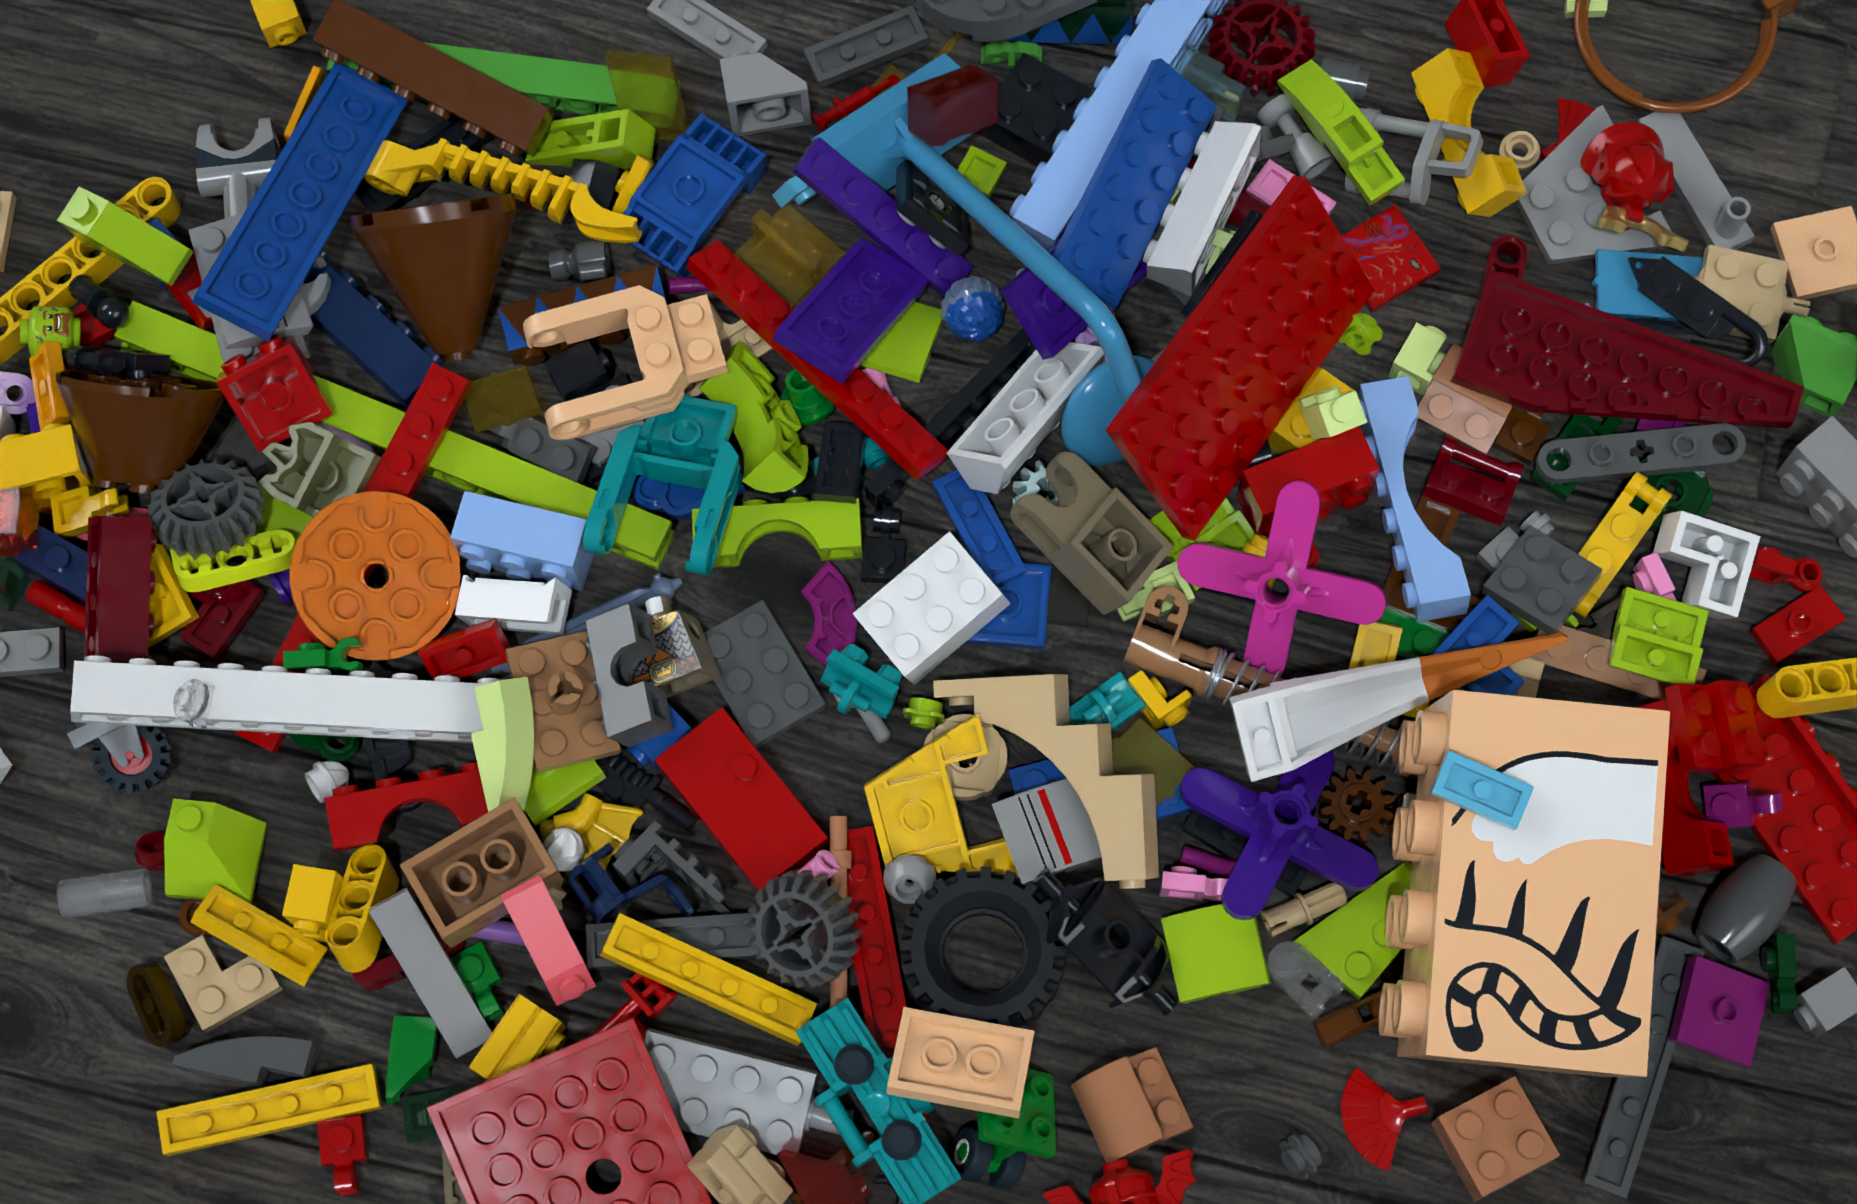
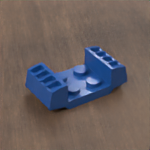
[623,113,767,277]

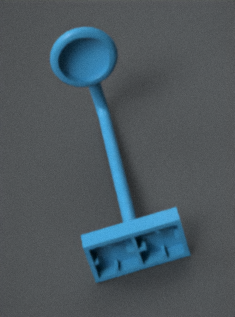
[811,53,1155,466]

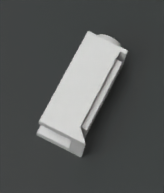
[455,575,572,635]

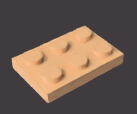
[887,1007,1035,1118]

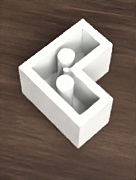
[1653,511,1760,620]

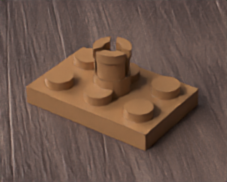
[505,631,621,774]

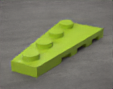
[1292,864,1411,1000]

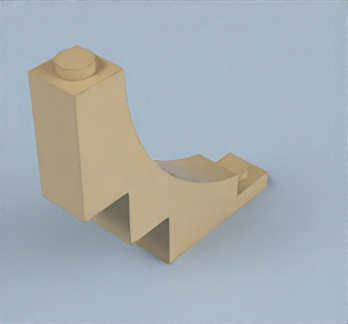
[933,674,1159,889]

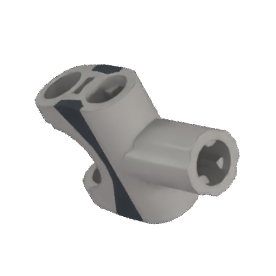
[195,117,281,219]

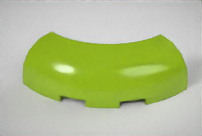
[699,340,809,493]

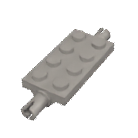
[644,1029,855,1160]

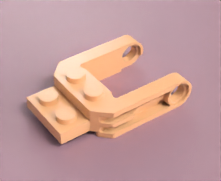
[523,285,729,440]

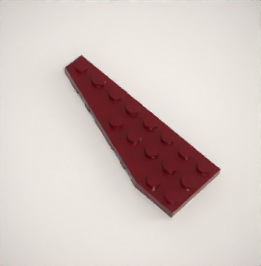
[1451,270,1805,429]

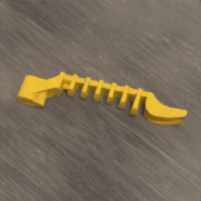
[364,138,643,243]

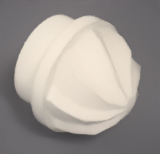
[305,760,349,803]
[543,827,585,871]

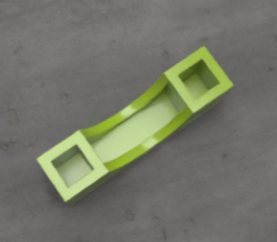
[692,497,863,568]

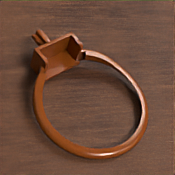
[1574,0,1799,114]

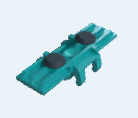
[795,998,962,1204]

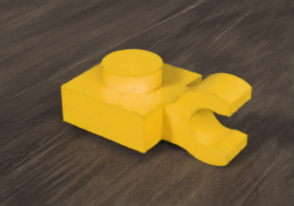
[50,485,130,539]

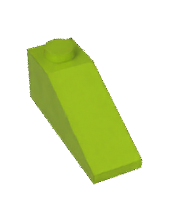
[525,109,656,170]
[57,187,193,286]

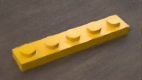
[599,913,817,1046]
[156,1064,383,1156]

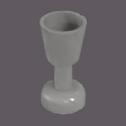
[1257,94,1335,181]

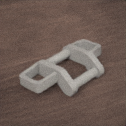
[1324,108,1483,206]

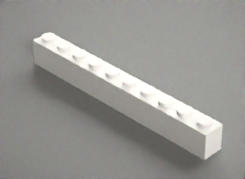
[70,656,500,743]

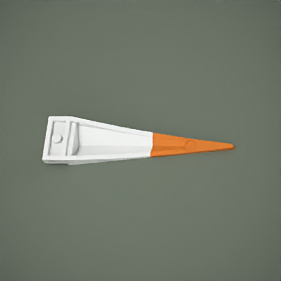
[1229,633,1568,782]

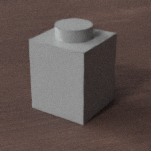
[1793,967,1857,1038]

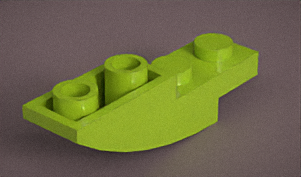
[1277,59,1405,206]

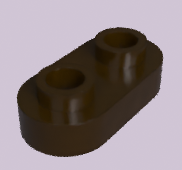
[127,962,186,1047]

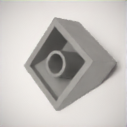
[719,52,812,137]

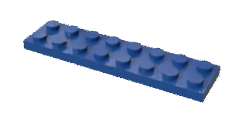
[192,63,408,342]

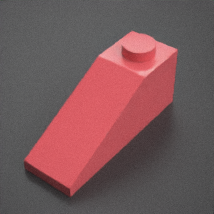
[500,875,596,1006]

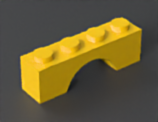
[1411,48,1528,217]

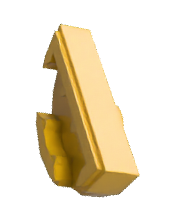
[612,154,654,214]

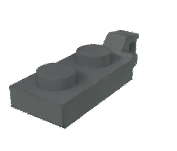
[484,411,597,485]

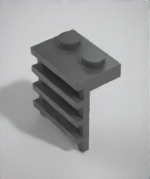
[612,821,731,915]

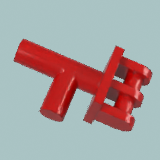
[591,973,678,1040]

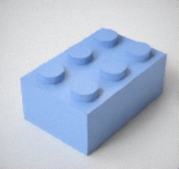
[450,491,594,591]

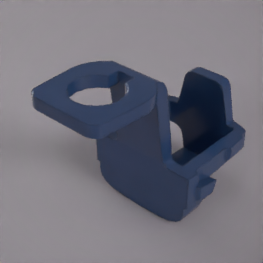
[568,843,694,924]

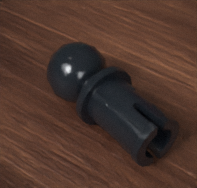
[69,274,130,329]

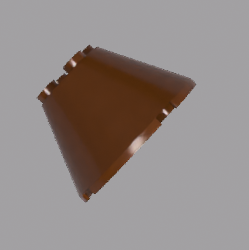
[56,370,225,493]

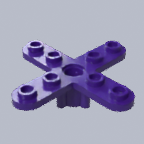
[1179,750,1379,920]

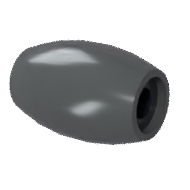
[1695,854,1797,964]

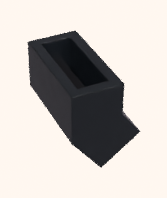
[568,159,620,215]

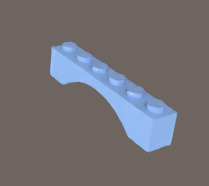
[1358,376,1471,622]

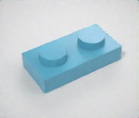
[1429,750,1534,830]

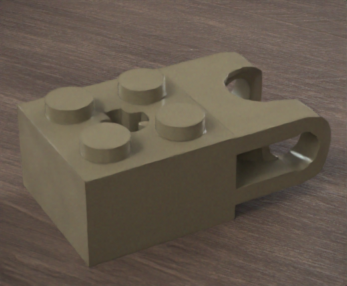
[1010,452,1174,615]

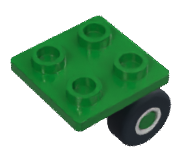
[949,1068,1056,1189]

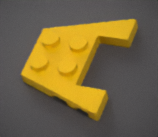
[864,714,1019,878]

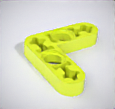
[170,529,296,592]

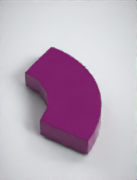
[801,561,857,668]

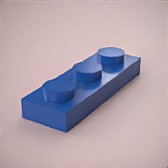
[932,470,1027,588]

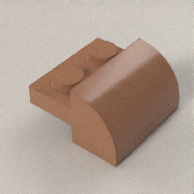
[1418,343,1514,454]
[1071,1047,1193,1163]

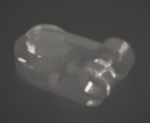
[1267,941,1345,1019]

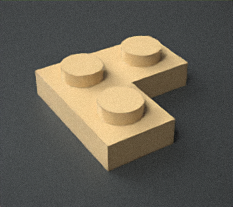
[164,935,283,1033]

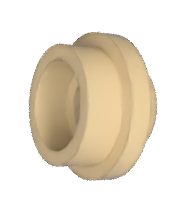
[1499,131,1540,171]

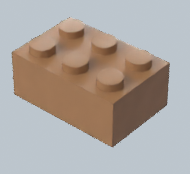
[400,797,564,948]

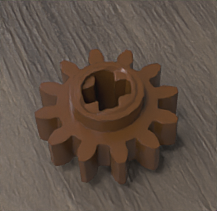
[1318,768,1396,846]

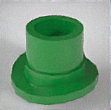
[780,369,835,426]

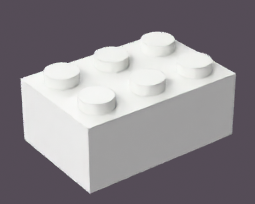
[852,531,1011,685]

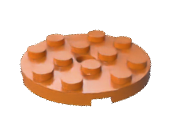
[289,491,460,660]

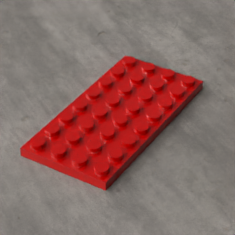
[1105,175,1374,541]

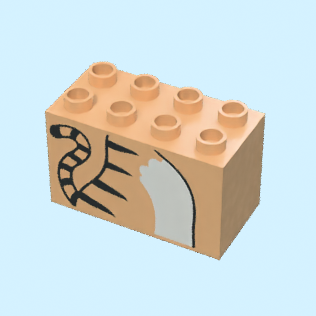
[1379,690,1670,1077]

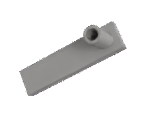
[1638,111,1755,250]

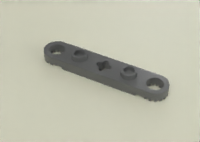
[1535,423,1746,485]

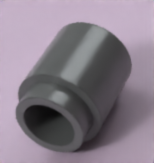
[1318,57,1370,101]

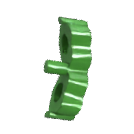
[981,41,1043,69]

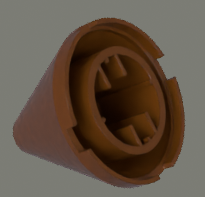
[350,193,517,361]

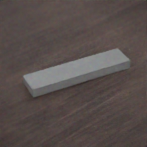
[369,887,493,1059]

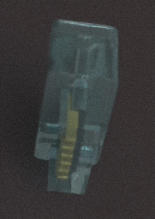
[1175,46,1246,122]

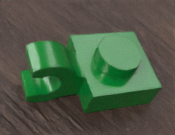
[283,637,363,673]
[450,941,505,1023]

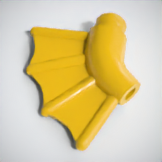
[539,793,643,883]

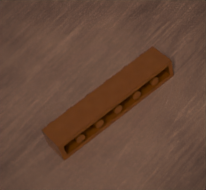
[313,0,555,158]

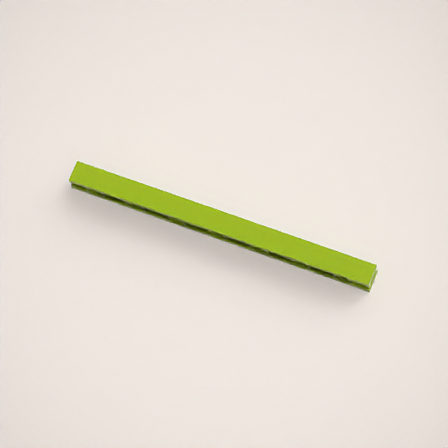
[114,301,675,570]

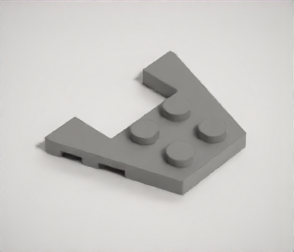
[1515,105,1672,264]

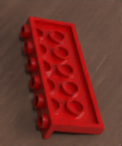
[1711,674,1857,945]

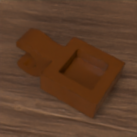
[1493,408,1551,466]

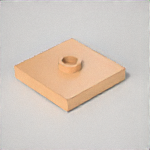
[1770,206,1857,300]

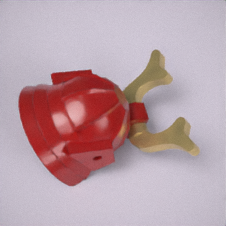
[1581,122,1689,252]

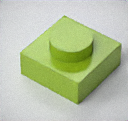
[957,145,1007,199]

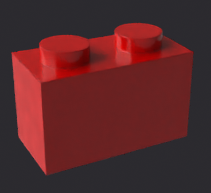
[1444,0,1530,88]

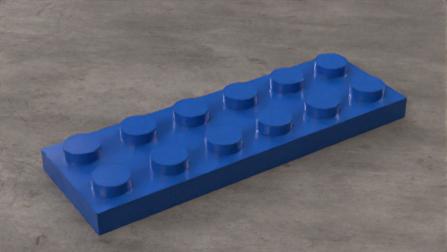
[1052,58,1217,310]

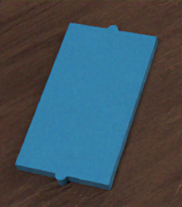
[1592,249,1703,322]

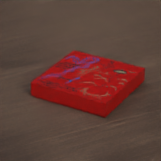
[1342,204,1441,313]

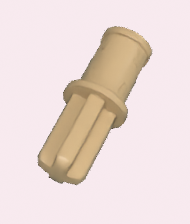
[1260,882,1347,938]

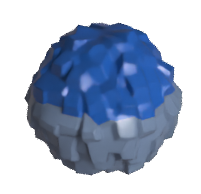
[940,276,1005,342]

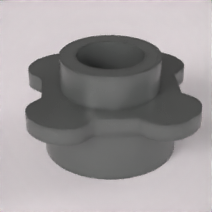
[1280,1134,1322,1180]

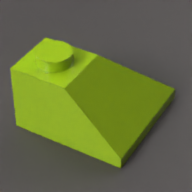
[164,798,268,904]

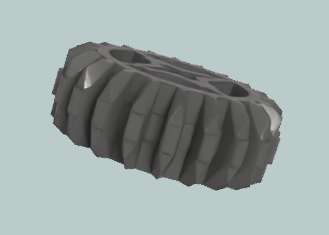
[148,457,265,560]
[745,870,862,988]

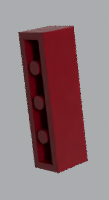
[84,516,157,664]

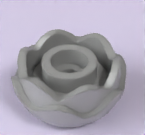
[883,855,936,905]

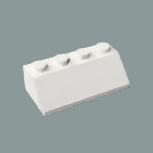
[1143,121,1261,296]
[946,342,1104,494]

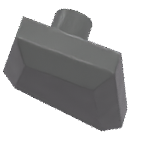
[1254,125,1296,166]

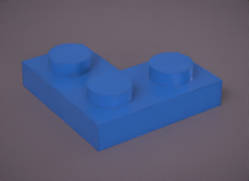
[1432,595,1525,696]

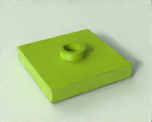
[524,760,606,826]

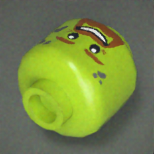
[20,306,81,356]

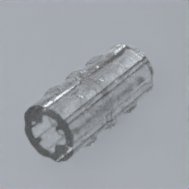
[57,868,153,918]

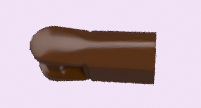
[1313,991,1381,1048]

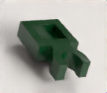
[1761,934,1798,1014]

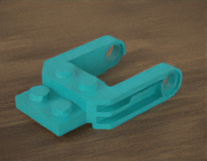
[583,396,742,576]

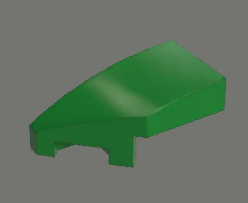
[385,1016,439,1104]

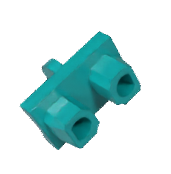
[820,644,902,719]
[1069,672,1145,732]

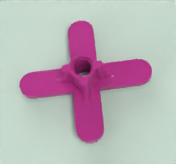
[1178,480,1387,676]

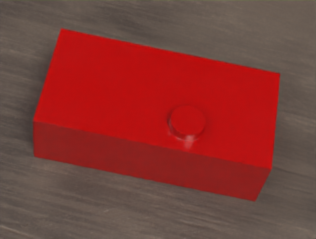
[654,707,830,893]

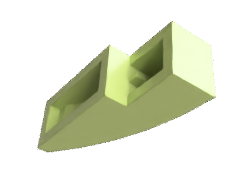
[471,677,534,812]

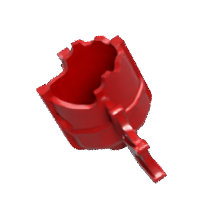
[1043,1149,1197,1204]

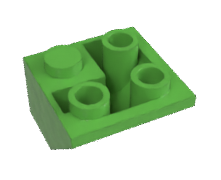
[1770,314,1857,417]

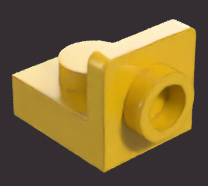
[1128,670,1193,730]

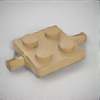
[1691,244,1810,343]

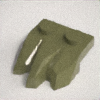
[259,422,381,517]

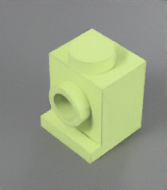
[1388,322,1447,396]
[1298,385,1367,440]

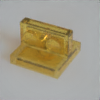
[734,204,845,309]

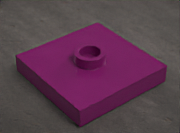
[1669,956,1770,1067]

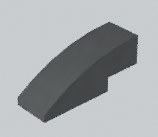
[172,1036,321,1088]

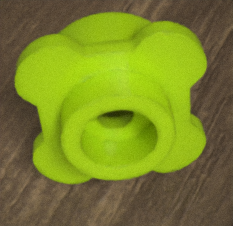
[1338,313,1383,355]
[902,698,945,729]

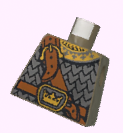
[632,596,721,698]

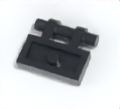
[62,344,170,378]

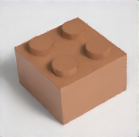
[1431,1076,1560,1202]

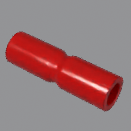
[25,579,86,634]

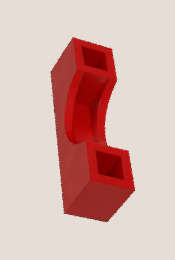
[1637,698,1734,877]
[324,762,488,852]

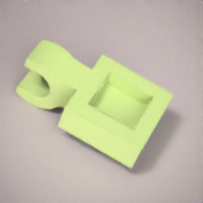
[1117,561,1195,622]

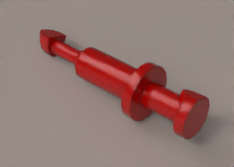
[811,75,899,132]

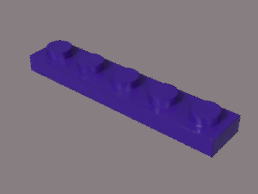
[791,137,973,298]

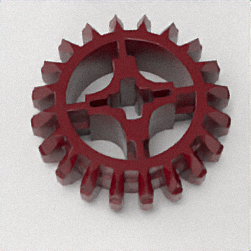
[1208,0,1316,97]

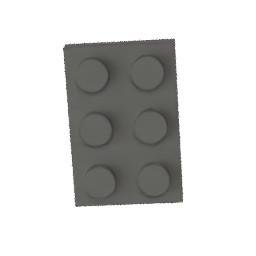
[704,600,827,749]

